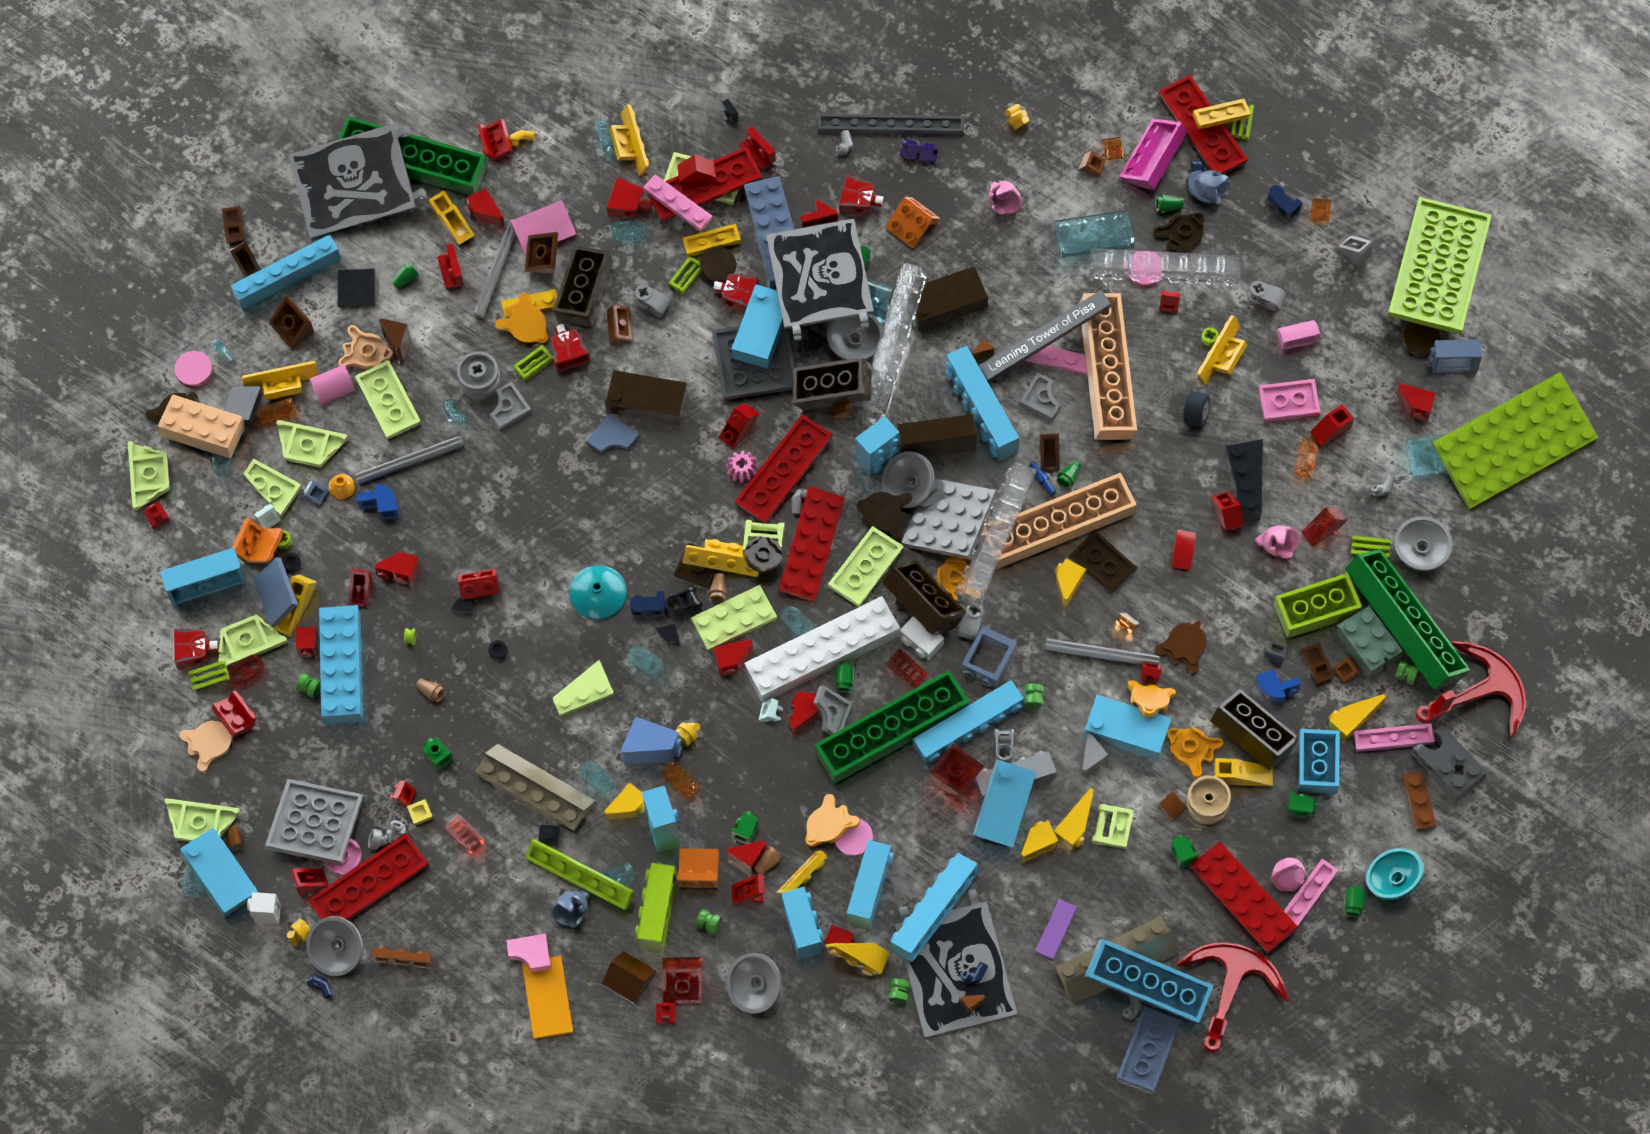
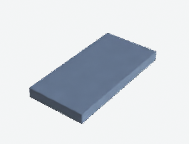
[1116,1006,1182,1094]

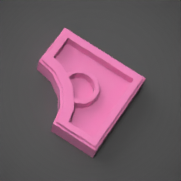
[507,934,551,972]

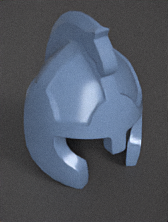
[1188,170,1231,204]
[550,890,590,928]

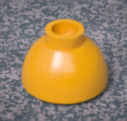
[329,474,355,500]

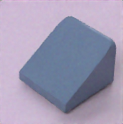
[300,480,329,507]

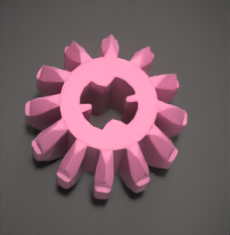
[726,450,758,483]

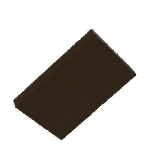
[1069,530,1137,595]

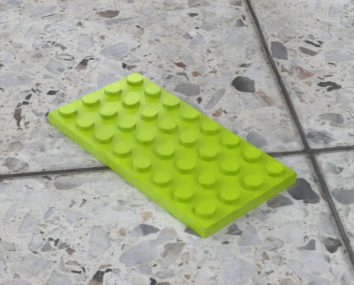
[1388,197,1492,335]
[1431,372,1599,509]

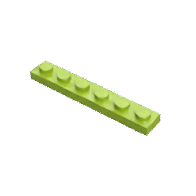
[525,839,634,910]

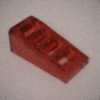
[885,648,928,688]
[444,814,485,854]

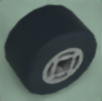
[1183,391,1210,427]

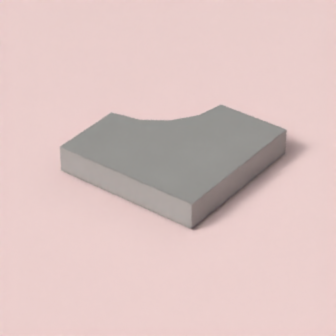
[1019,373,1061,422]
[489,381,532,431]
[813,685,852,735]

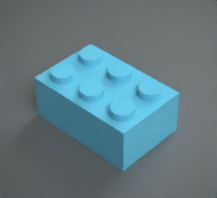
[855,416,900,477]
[1297,729,1340,794]
[781,887,824,960]

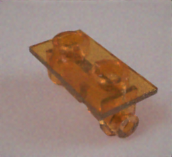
[256,398,296,426]
[1295,435,1319,478]
[661,760,701,800]

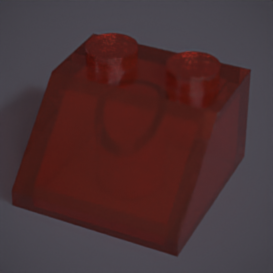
[929,743,984,797]
[662,957,703,1004]

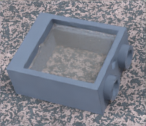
[1428,340,1482,374]

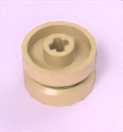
[1186,775,1231,825]

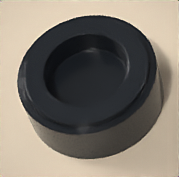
[282,553,301,573]
[488,640,508,661]

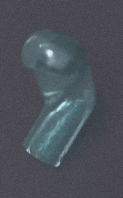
[444,399,468,422]

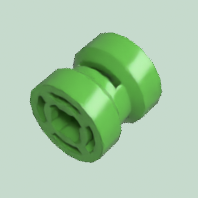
[1394,660,1418,685]
[296,673,321,698]
[1024,684,1044,709]
[695,909,722,935]
[888,978,910,1004]

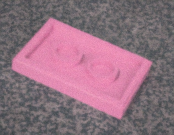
[511,200,576,256]
[1258,379,1321,422]

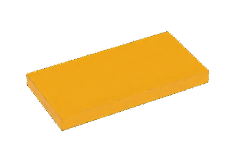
[522,956,574,1040]

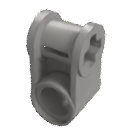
[1248,281,1286,312]
[635,285,672,317]
[958,601,984,640]
[994,729,1014,763]

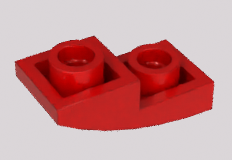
[1171,529,1196,571]

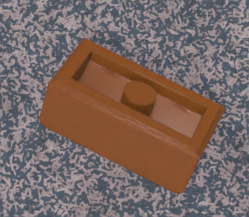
[607,305,632,344]

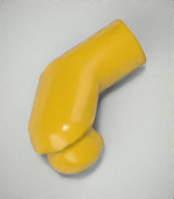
[509,130,535,146]

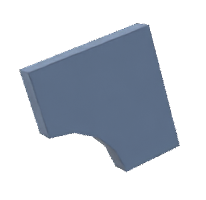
[586,413,640,454]

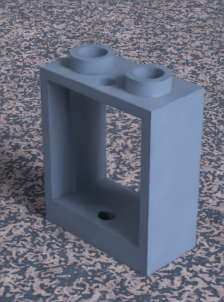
[962,626,1017,687]

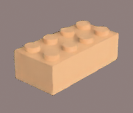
[158,395,245,459]

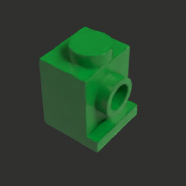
[422,737,453,771]
[1287,790,1317,819]
[731,811,759,844]
[1170,834,1199,868]

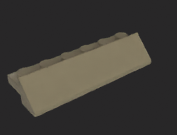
[475,744,596,831]
[1055,916,1179,1006]

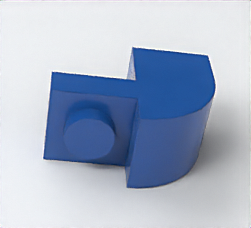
[357,484,399,520]
[1255,669,1301,704]

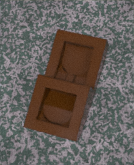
[222,206,245,243]
[1300,642,1335,684]

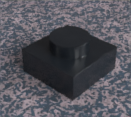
[721,99,739,124]
[538,825,560,847]

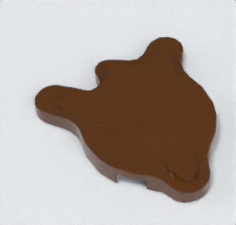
[1155,620,1207,674]

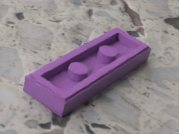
[1035,899,1077,961]

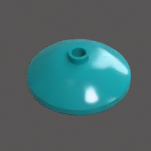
[569,565,627,620]
[1366,848,1424,900]

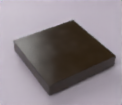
[673,543,718,591]

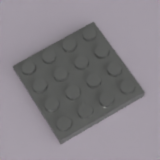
[712,326,795,400]

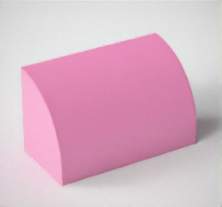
[1276,320,1320,350]
[310,364,355,405]

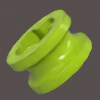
[1201,327,1219,347]
[277,530,292,549]
[404,628,416,646]

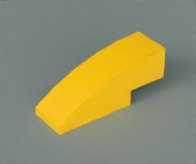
[428,190,475,245]

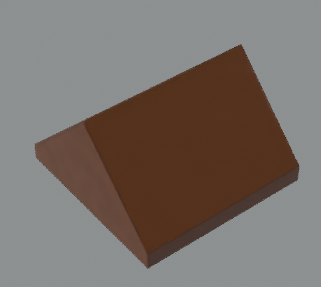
[525,232,558,275]
[269,296,314,348]
[379,318,411,365]
[602,951,657,1004]

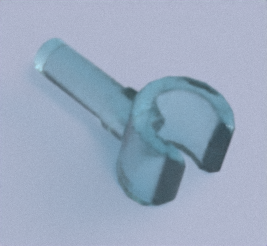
[211,339,235,360]

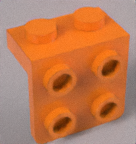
[232,519,284,563]

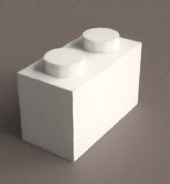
[900,616,944,661]
[247,892,281,925]

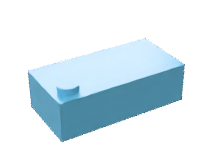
[732,284,784,369]
[160,548,246,605]
[1084,695,1171,761]
[973,760,1036,848]
[642,785,680,853]
[180,827,258,918]
[847,840,894,931]

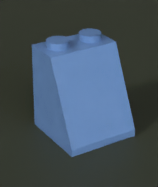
[621,717,683,765]

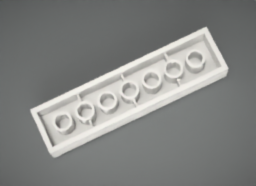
[744,596,900,703]

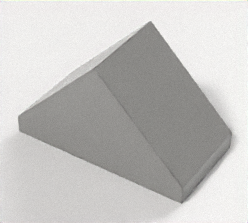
[1338,236,1373,267]
[1082,733,1108,776]

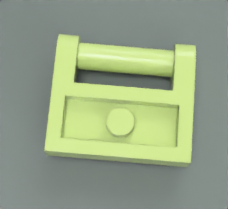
[743,520,785,553]
[1091,804,1134,849]

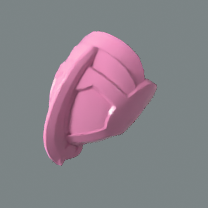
[989,181,1022,215]
[1254,526,1299,558]
[1271,858,1305,892]

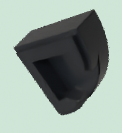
[451,597,474,615]
[656,624,680,644]

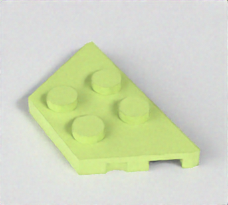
[277,420,348,468]
[128,441,170,511]
[218,614,288,670]
[165,798,240,842]

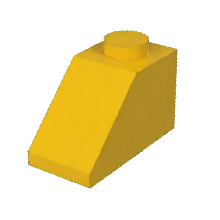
[1055,559,1086,607]
[604,782,645,820]
[1021,821,1058,863]

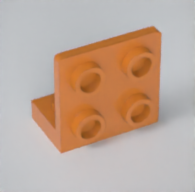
[885,197,940,248]
[677,848,719,888]

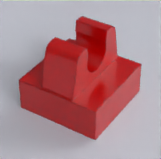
[1159,291,1180,313]
[143,502,170,529]
[1141,663,1162,685]
[390,781,416,807]
[656,1003,676,1025]

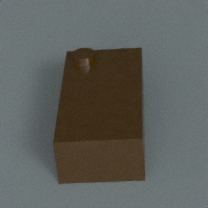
[553,245,613,327]
[905,266,988,331]
[793,357,871,411]
[605,370,688,426]
[898,414,976,457]
[882,560,966,635]
[1210,688,1299,771]

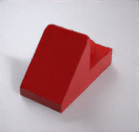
[800,199,838,228]
[731,874,765,904]

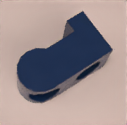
[1267,185,1302,221]
[629,591,666,617]

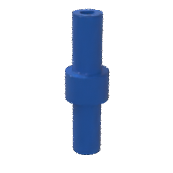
[1029,462,1056,496]

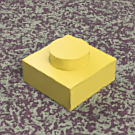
[407,799,433,826]

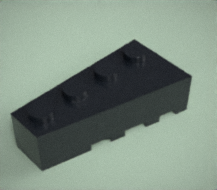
[1224,439,1263,523]

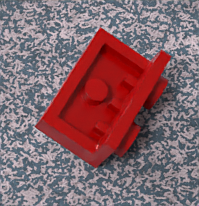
[477,119,513,161]

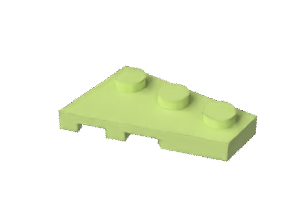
[243,459,302,518]
[553,660,614,717]

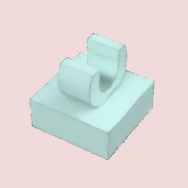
[254,504,281,528]
[759,698,783,723]

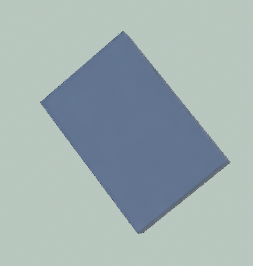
[254,557,298,627]

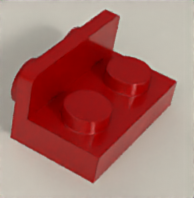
[739,126,776,171]
[437,243,464,289]
[458,569,499,600]
[211,690,256,737]

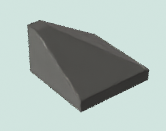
[1265,641,1289,668]

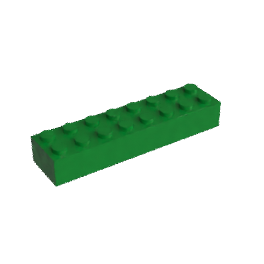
[338,116,488,195]
[1345,549,1470,691]
[814,670,969,784]

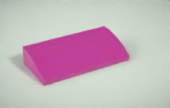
[1119,118,1188,190]

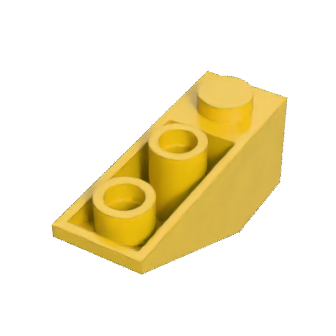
[1214,758,1273,787]
[825,943,890,976]

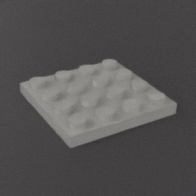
[901,478,998,560]
[265,779,364,865]

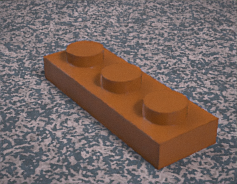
[1402,770,1437,831]
[371,946,433,968]

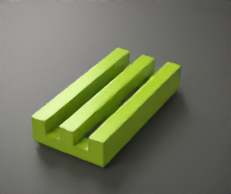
[1231,105,1254,140]
[668,256,701,295]
[513,345,554,382]
[1350,536,1391,560]
[188,661,230,691]

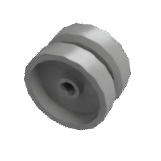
[457,351,500,400]

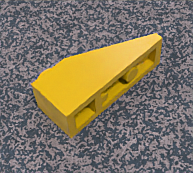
[274,575,317,637]
[1328,694,1386,742]
[1054,788,1094,851]

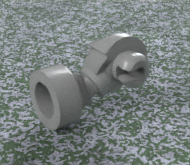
[368,820,406,850]

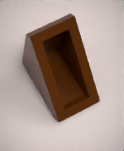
[229,241,261,278]
[1039,433,1060,471]

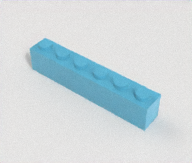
[231,235,341,310]
[913,680,1024,764]
[891,853,979,962]

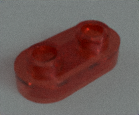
[228,656,264,686]

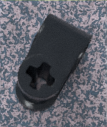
[665,587,703,619]

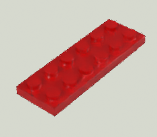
[1159,75,1248,175]
[647,147,763,222]
[734,414,833,523]
[778,485,845,602]
[308,833,429,920]
[1190,841,1298,953]

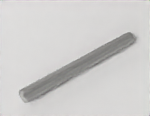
[474,219,516,318]
[355,436,464,484]
[1045,639,1160,666]

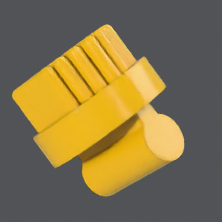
[1005,104,1030,130]
[676,723,700,746]
[287,919,311,947]

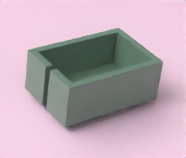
[1335,606,1403,679]

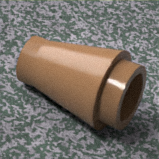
[708,573,727,603]
[415,678,445,702]
[754,846,782,875]

